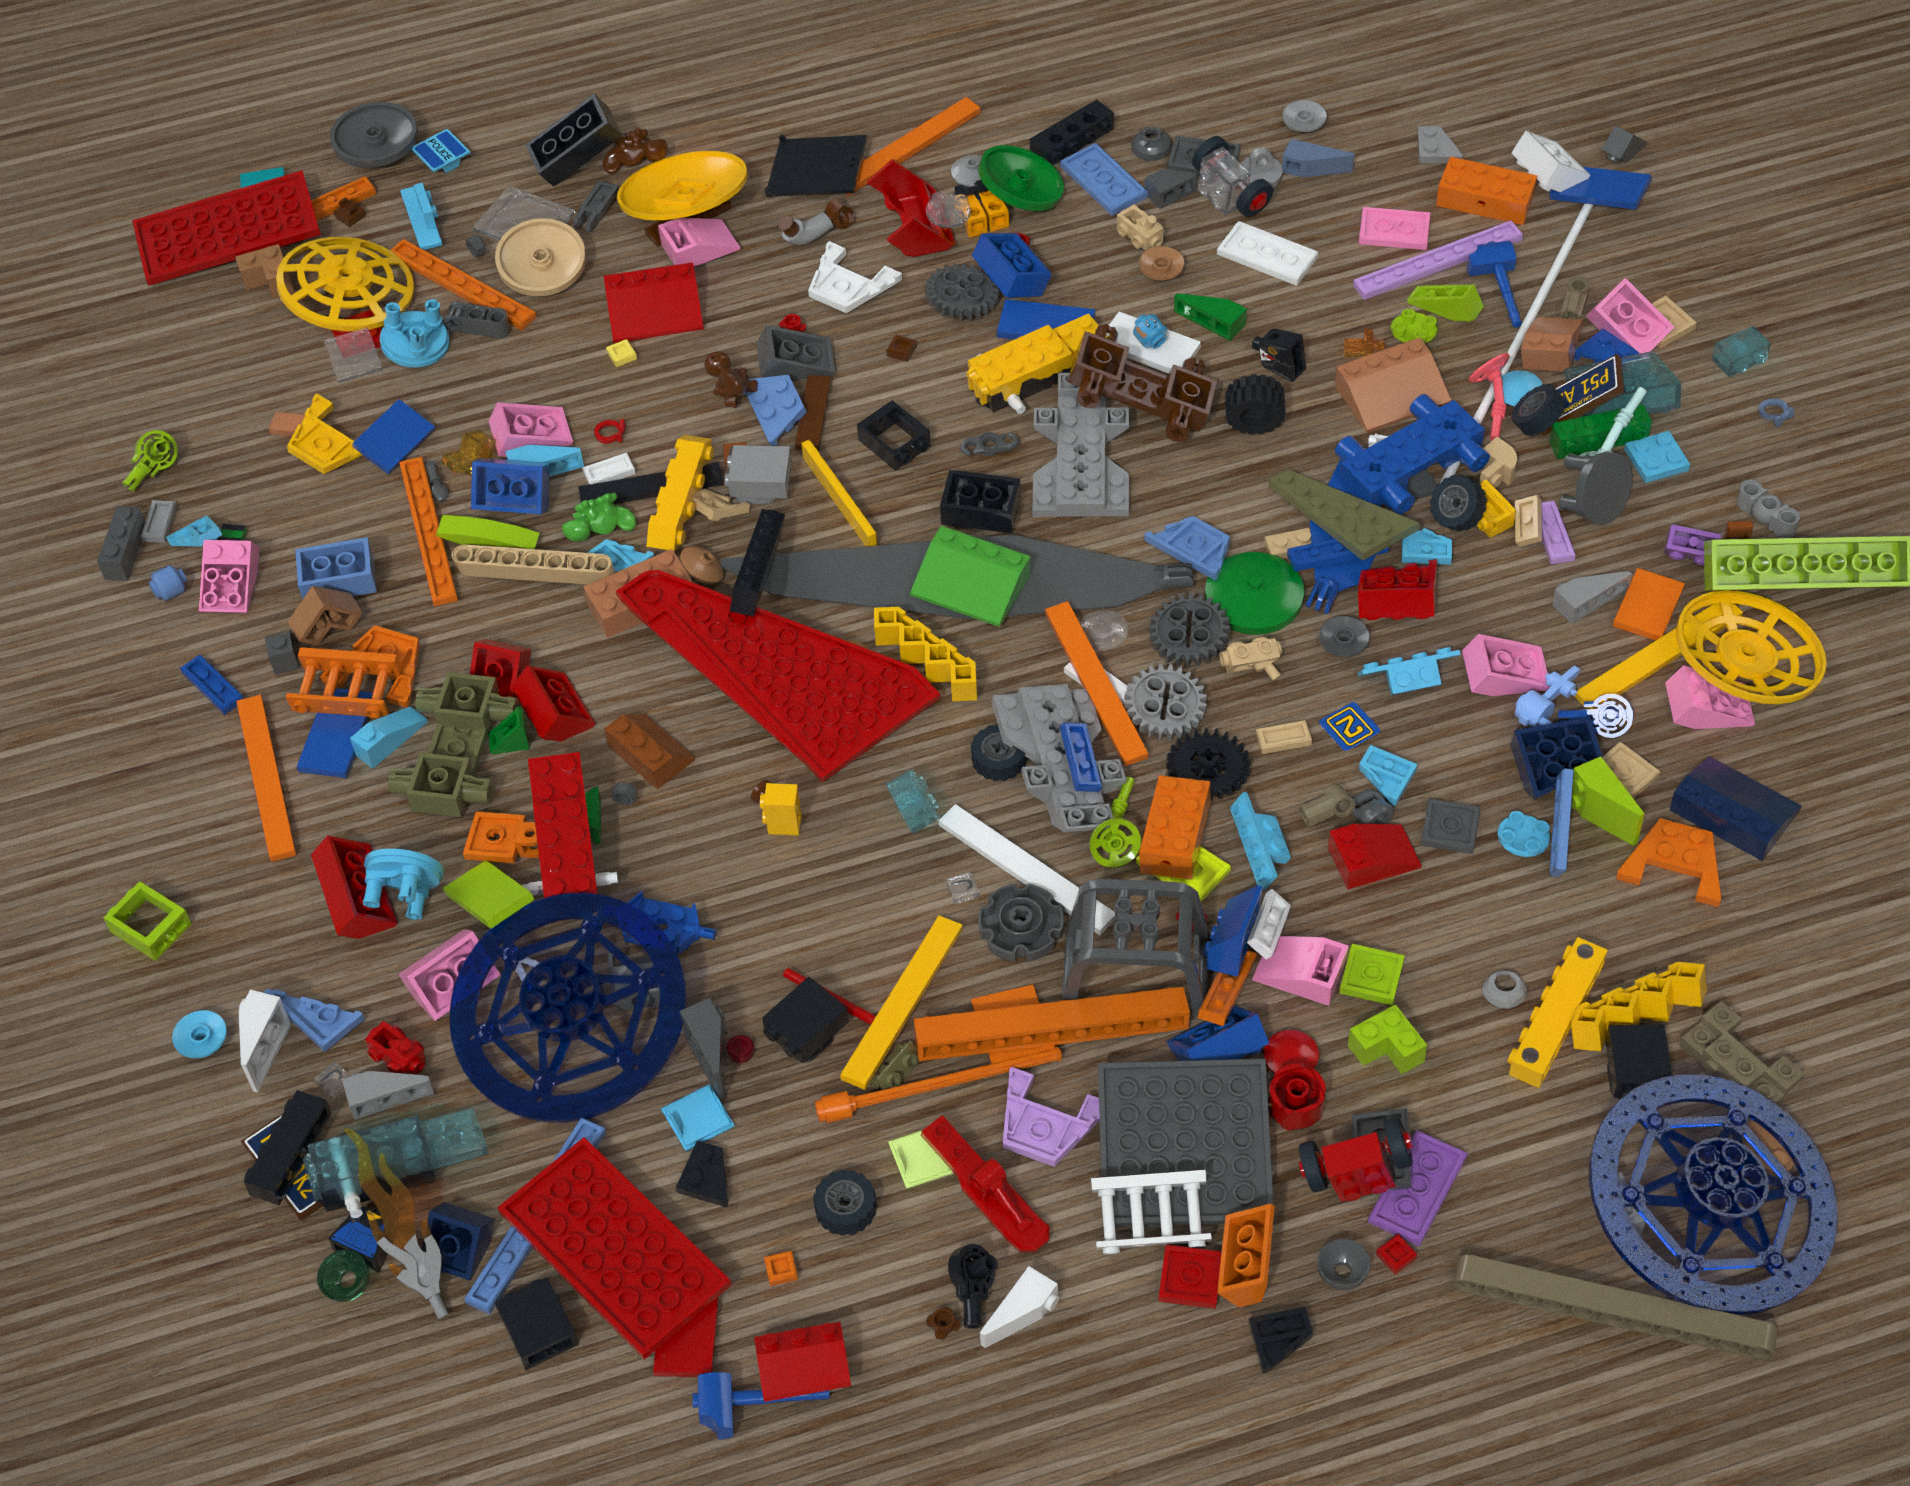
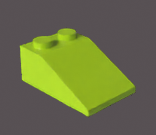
[1571,756,1645,846]

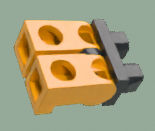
[954,180,1009,238]

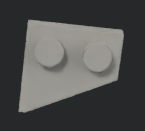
[1417,126,1463,163]

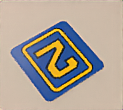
[1319,702,1380,751]

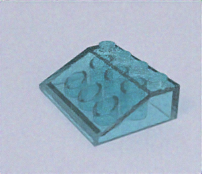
[1564,351,1681,417]

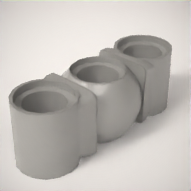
[1737,479,1800,538]

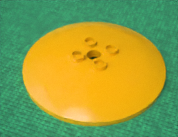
[617,151,748,220]

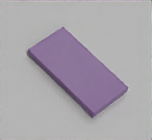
[1368,1130,1468,1247]

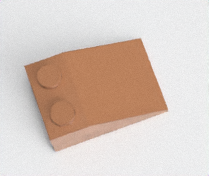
[1521,317,1583,372]

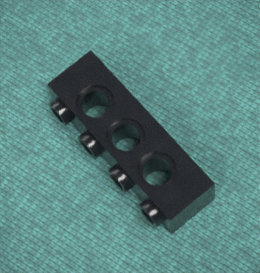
[1030,99,1114,165]

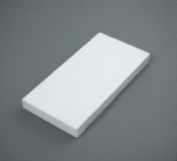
[1217,221,1318,286]
[1106,312,1201,373]

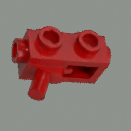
[365,1021,426,1075]

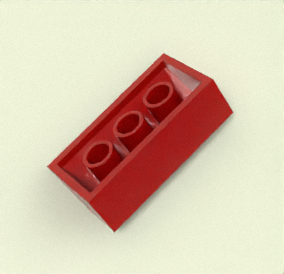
[311,835,398,939]

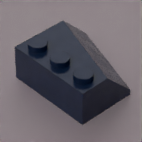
[1511,717,1604,800]

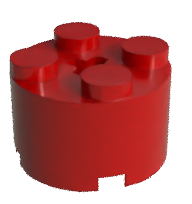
[1268,1064,1326,1131]

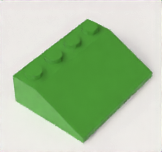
[910,526,1030,627]

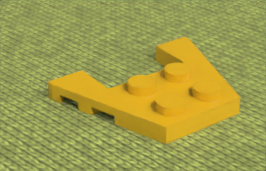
[287,393,362,474]

